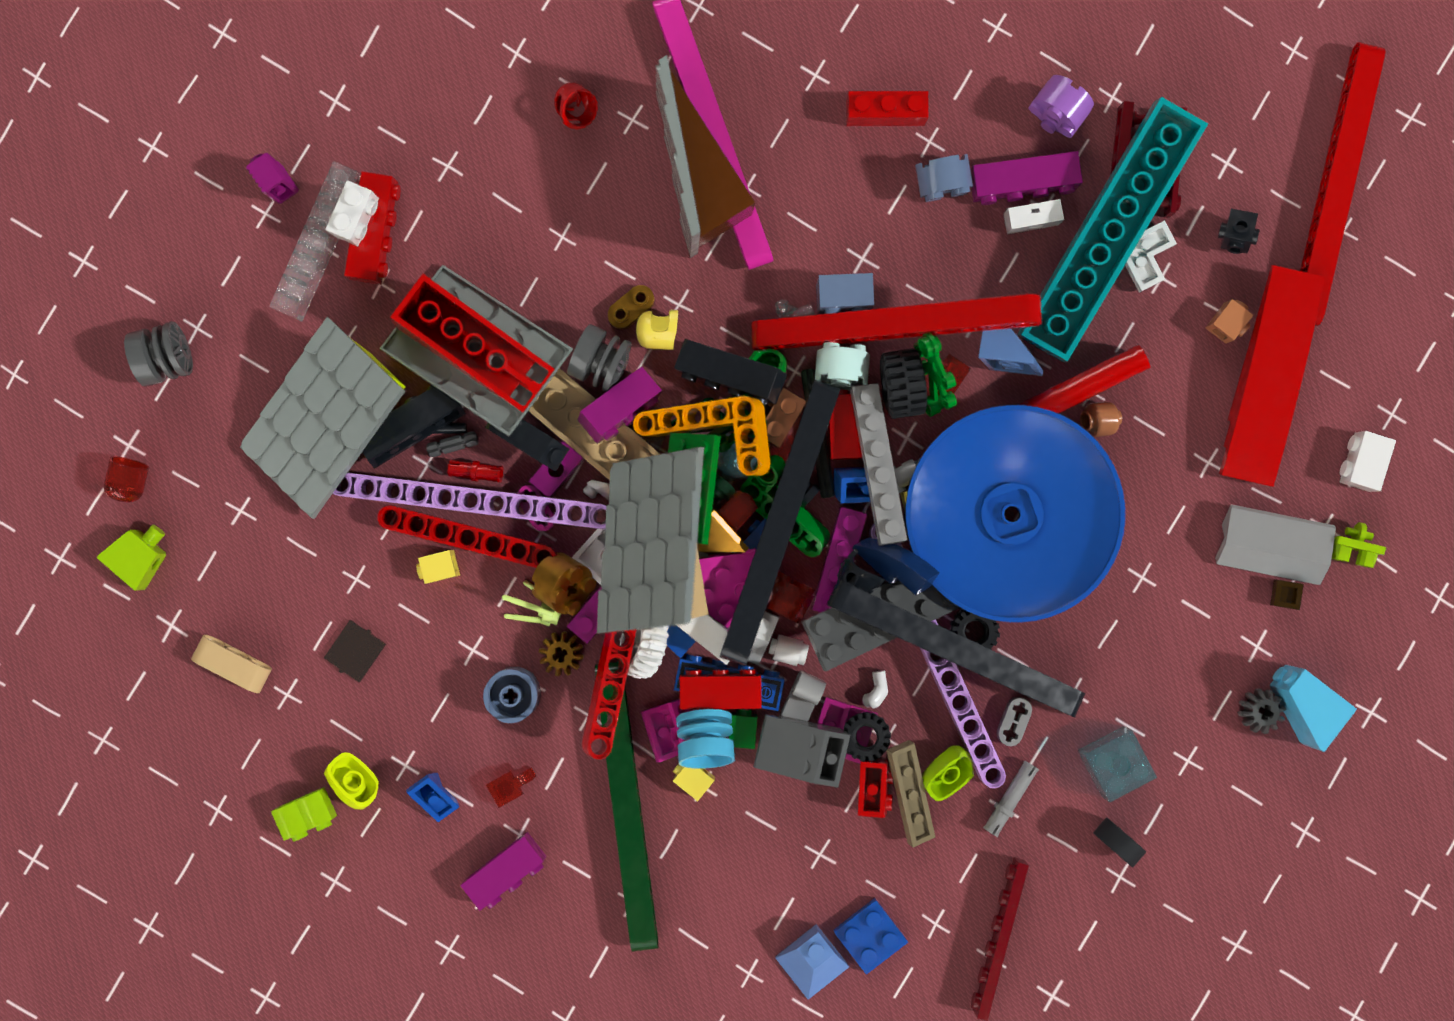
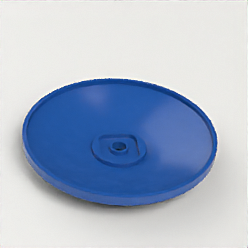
[905,405,1125,622]

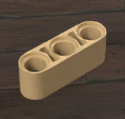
[191,635,272,693]

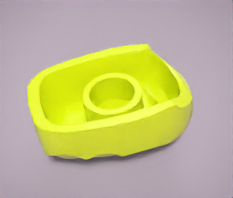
[324,752,379,810]

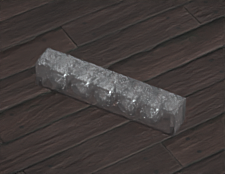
[269,161,361,322]

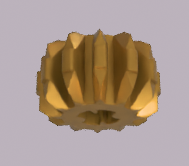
[539,631,584,677]

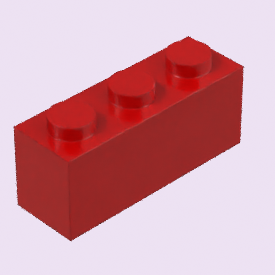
[846,91,929,126]
[680,669,762,710]

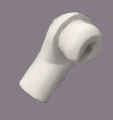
[583,480,610,500]
[862,670,888,708]

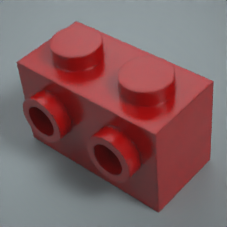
[858,760,893,818]

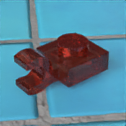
[486,767,536,808]

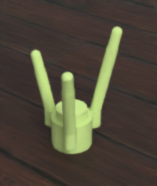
[502,580,561,626]

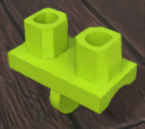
[1331,522,1386,568]

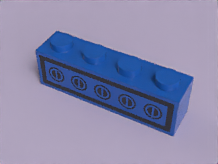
[674,654,784,711]

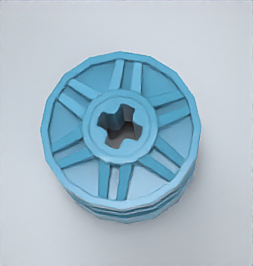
[676,709,735,769]

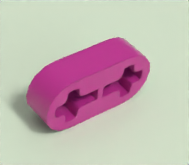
[517,485,555,531]

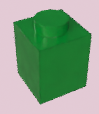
[729,709,757,749]

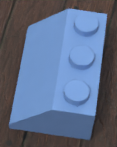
[979,329,1043,376]

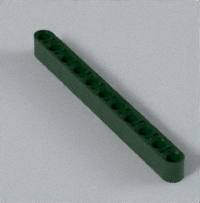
[595,661,659,952]

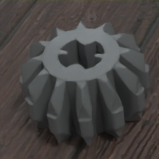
[1237,688,1286,734]

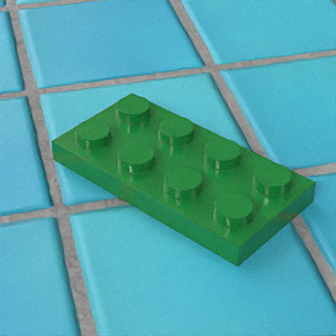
[668,433,721,545]

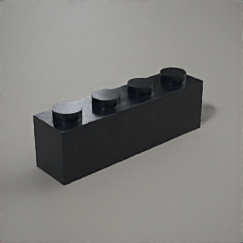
[674,339,787,406]
[362,385,466,469]

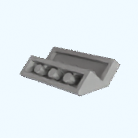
[1215,504,1336,585]

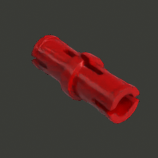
[447,460,503,483]

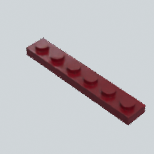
[971,857,1029,1021]

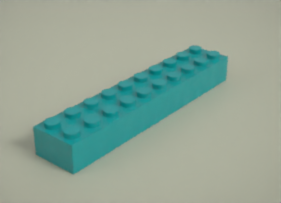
[1017,97,1208,362]

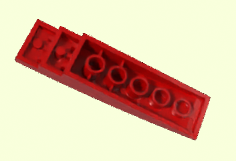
[1219,265,1325,487]

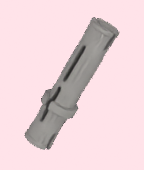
[983,760,1039,837]

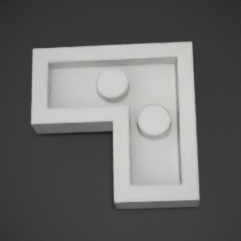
[1125,221,1177,293]

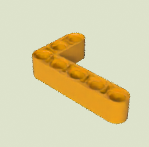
[633,396,770,476]

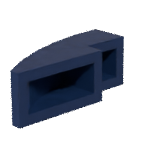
[852,537,940,595]

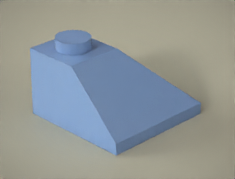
[775,924,849,999]

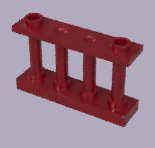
[1110,101,1187,218]

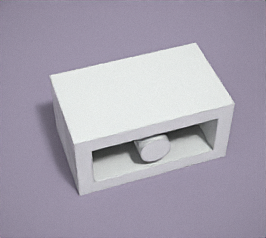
[1339,431,1396,492]

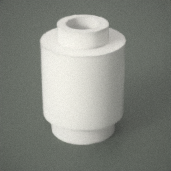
[769,634,809,666]

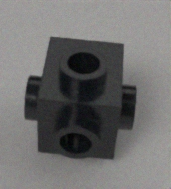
[1218,209,1260,254]

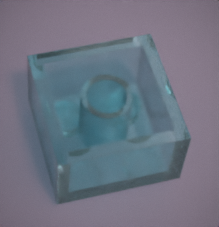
[1077,726,1157,802]

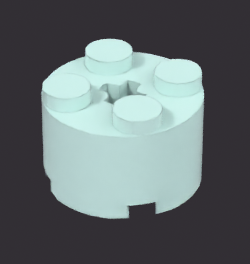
[815,342,870,391]

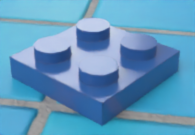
[834,898,908,975]

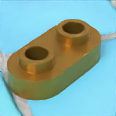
[608,285,655,329]

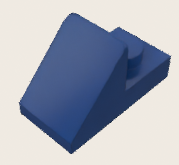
[406,773,459,822]

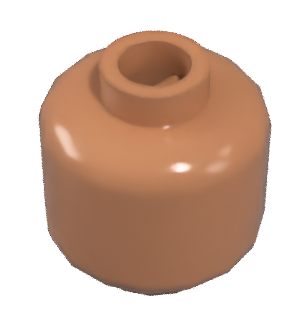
[1080,402,1122,437]

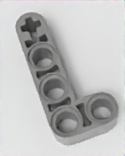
[779,670,826,722]

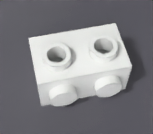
[325,180,379,246]

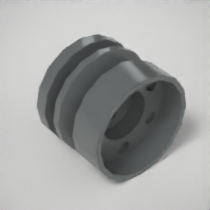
[124,321,193,387]
[567,324,632,392]

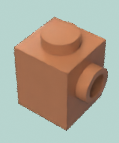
[1205,299,1253,344]

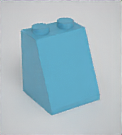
[1270,665,1357,752]

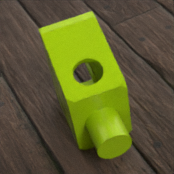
[96,525,166,591]

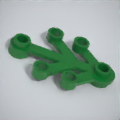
[913,332,957,417]

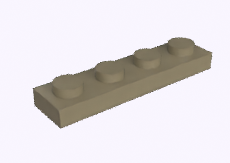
[886,740,935,848]

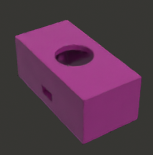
[529,441,585,498]

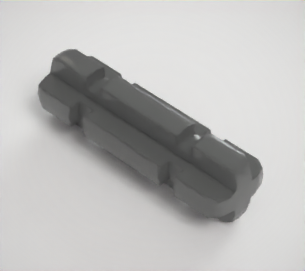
[426,431,479,457]

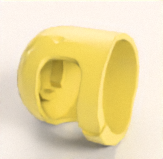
[636,310,678,350]

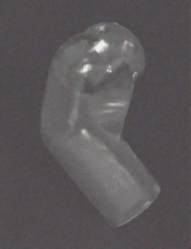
[775,299,814,318]

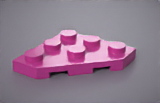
[699,548,756,628]

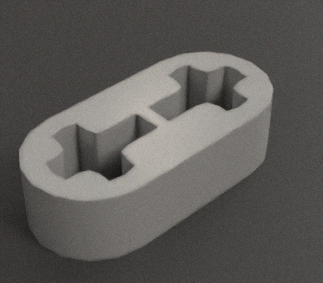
[997,697,1032,746]

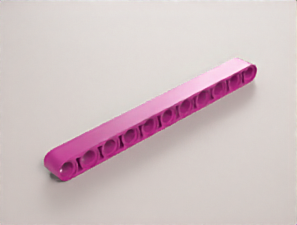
[652,0,773,270]

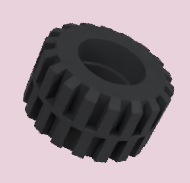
[880,348,927,419]

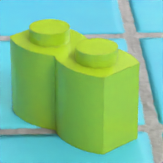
[271,787,337,842]

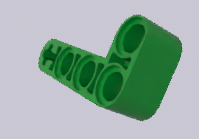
[740,455,830,557]

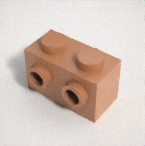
[765,389,807,449]

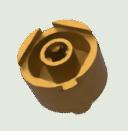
[532,552,596,615]

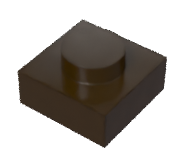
[1270,579,1304,610]

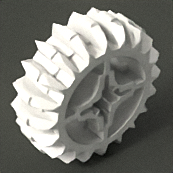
[619,626,669,679]

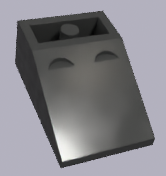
[753,714,850,787]

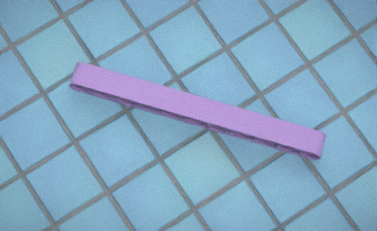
[333,473,606,529]
[869,523,1006,788]

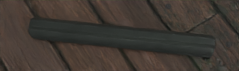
[801,369,835,498]

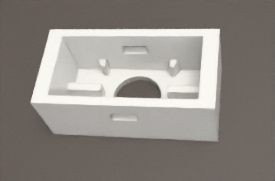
[1004,199,1064,234]

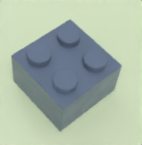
[816,273,874,315]

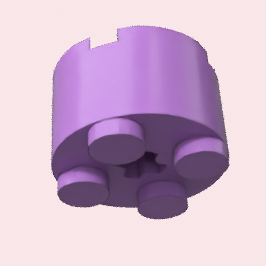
[1028,75,1094,138]

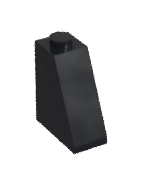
[485,419,570,471]

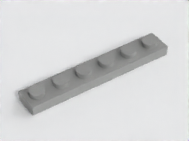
[850,383,907,546]

